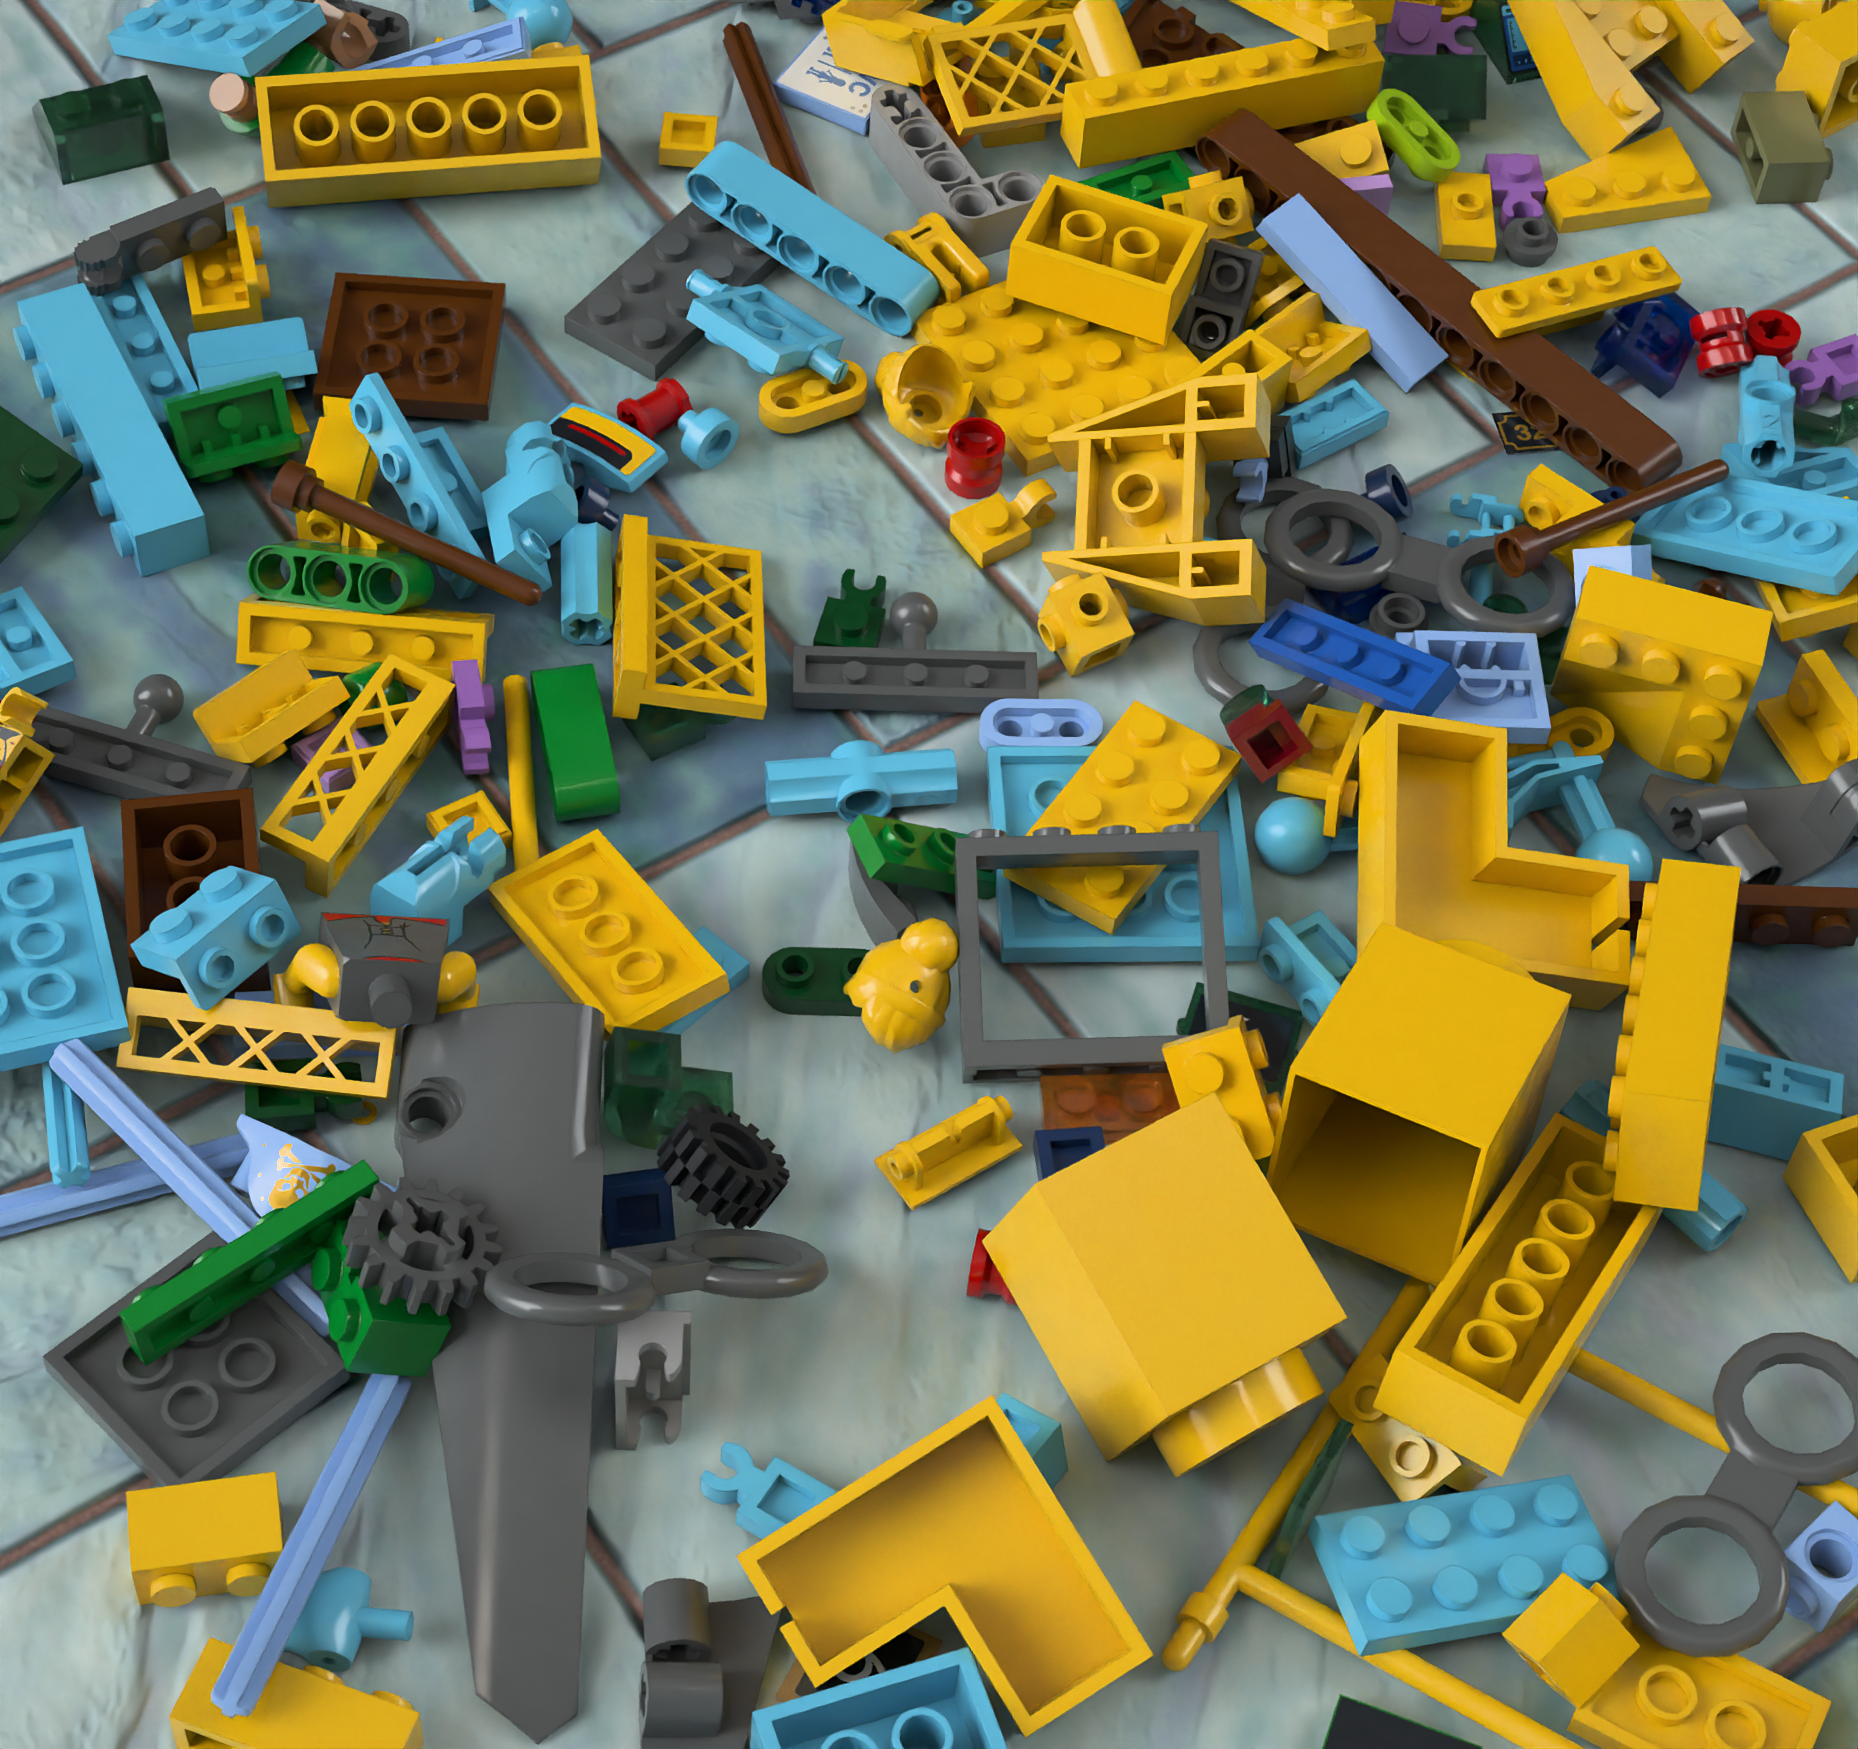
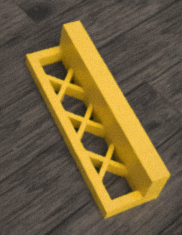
[236,593,495,684]
[260,654,456,898]
[116,987,405,1101]

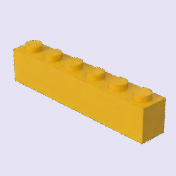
[1060,38,1385,169]

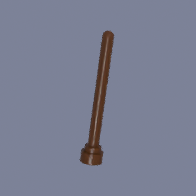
[271,459,543,606]
[1494,459,1729,578]

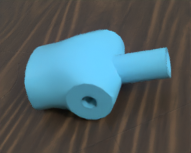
[283,1567,414,1672]

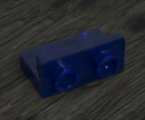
[1590,292,1700,399]

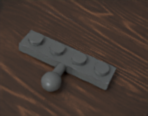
[792,592,1039,713]
[22,674,252,799]

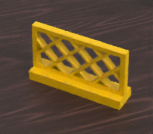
[612,514,767,720]

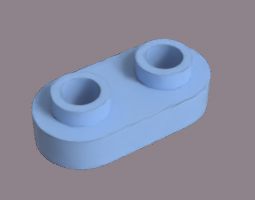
[979,698,1103,752]

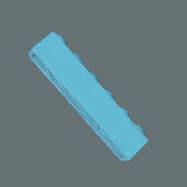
[13,282,210,577]

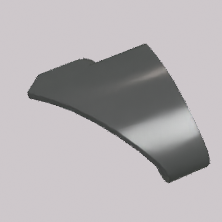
[1639,759,1858,886]

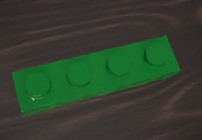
[118,1159,380,1367]

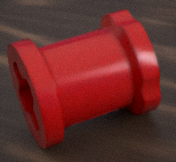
[617,378,693,442]

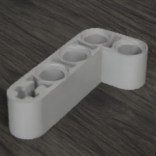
[869,84,1044,258]

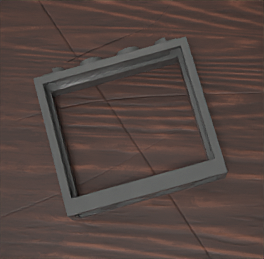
[954,824,1229,1084]

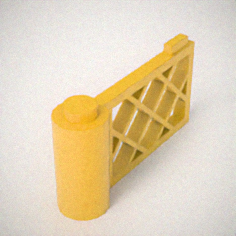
[923,0,1143,137]

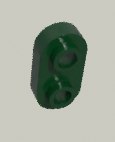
[762,947,871,1017]

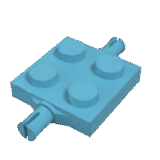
[686,269,849,385]

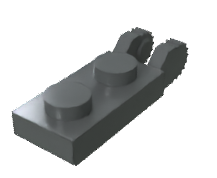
[73,187,228,297]

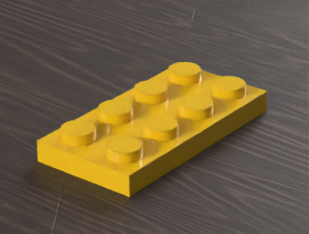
[1003,700,1242,935]
[487,829,730,1053]

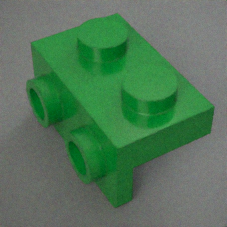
[162,371,304,483]

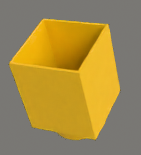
[1266,921,1572,1287]
[982,1091,1347,1479]

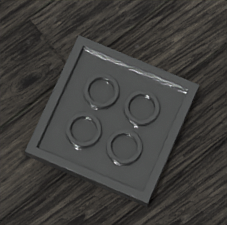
[42,1230,351,1487]

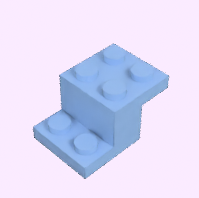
[1394,630,1551,744]

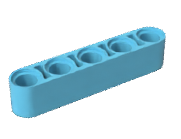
[685,141,940,336]

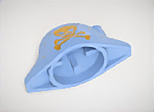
[229,1114,396,1217]

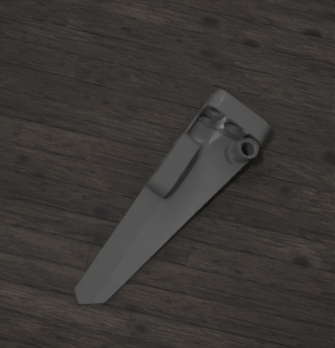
[394,1002,605,1744]

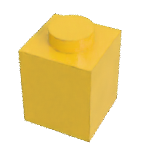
[1501,1572,1640,1709]

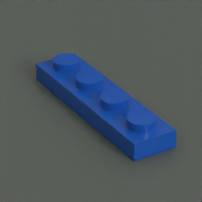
[1248,597,1462,717]

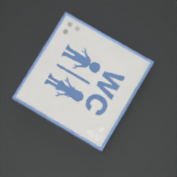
[773,26,900,135]

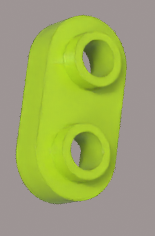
[1367,88,1461,183]

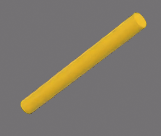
[503,675,539,871]

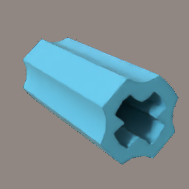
[561,522,613,646]

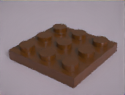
[313,272,506,421]

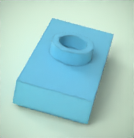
[1279,378,1390,470]

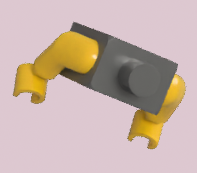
[273,912,481,1029]

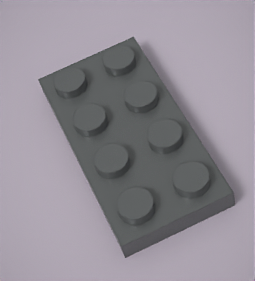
[564,202,782,382]

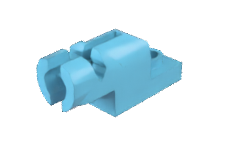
[482,420,578,592]
[370,816,506,947]

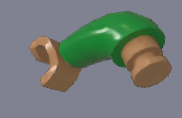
[209,0,378,138]

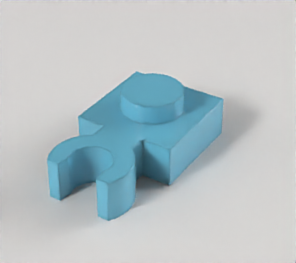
[700,1442,837,1539]

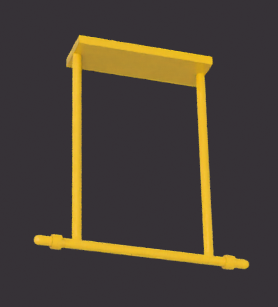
[1162,1276,1858,1749]

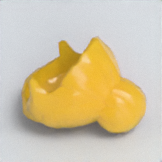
[874,343,976,450]
[843,917,959,1054]

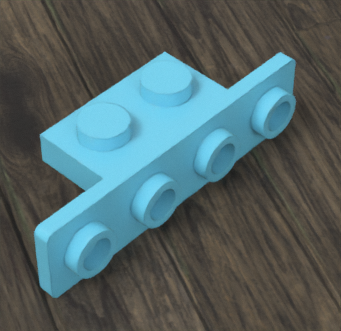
[349,373,490,599]

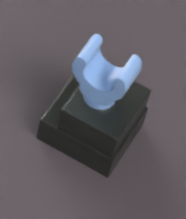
[1233,415,1297,503]

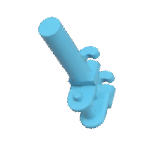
[1447,493,1524,609]

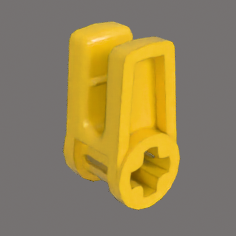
[883,212,990,307]

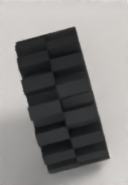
[656,1103,790,1229]

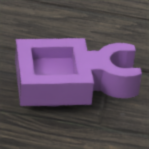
[1382,1,1477,62]
[1482,153,1546,232]
[1784,334,1858,406]
[451,659,495,775]

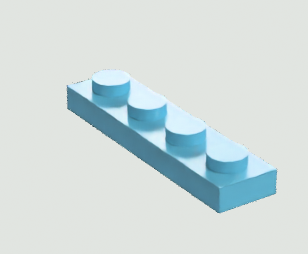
[91,273,199,439]

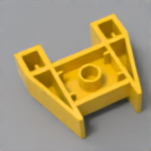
[1507,0,1755,161]
[1042,372,1271,626]

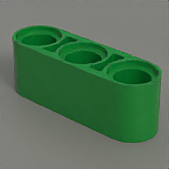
[246,540,435,614]
[530,663,620,822]

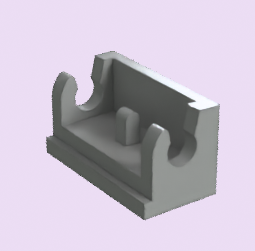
[615,1310,691,1450]

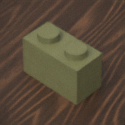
[1730,91,1833,204]

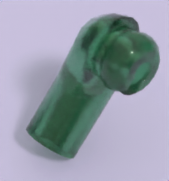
[1793,397,1858,447]

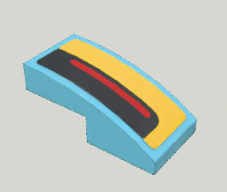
[547,402,669,493]

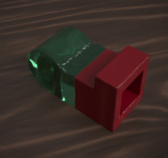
[1219,684,1313,783]

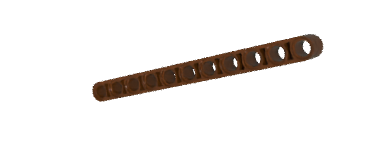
[1195,108,1683,494]

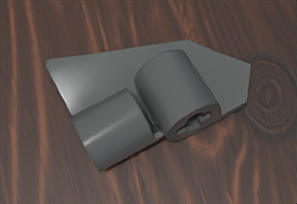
[638,1578,782,1749]

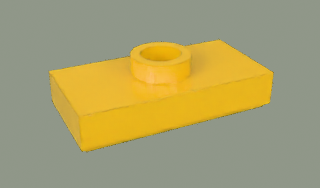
[1434,172,1497,262]

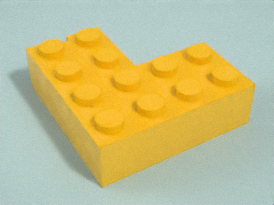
[1357,710,1631,1011]
[736,1395,1154,1738]

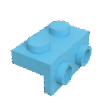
[187,317,318,390]
[131,865,301,1010]
[1257,909,1357,1027]

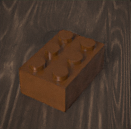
[120,788,271,995]

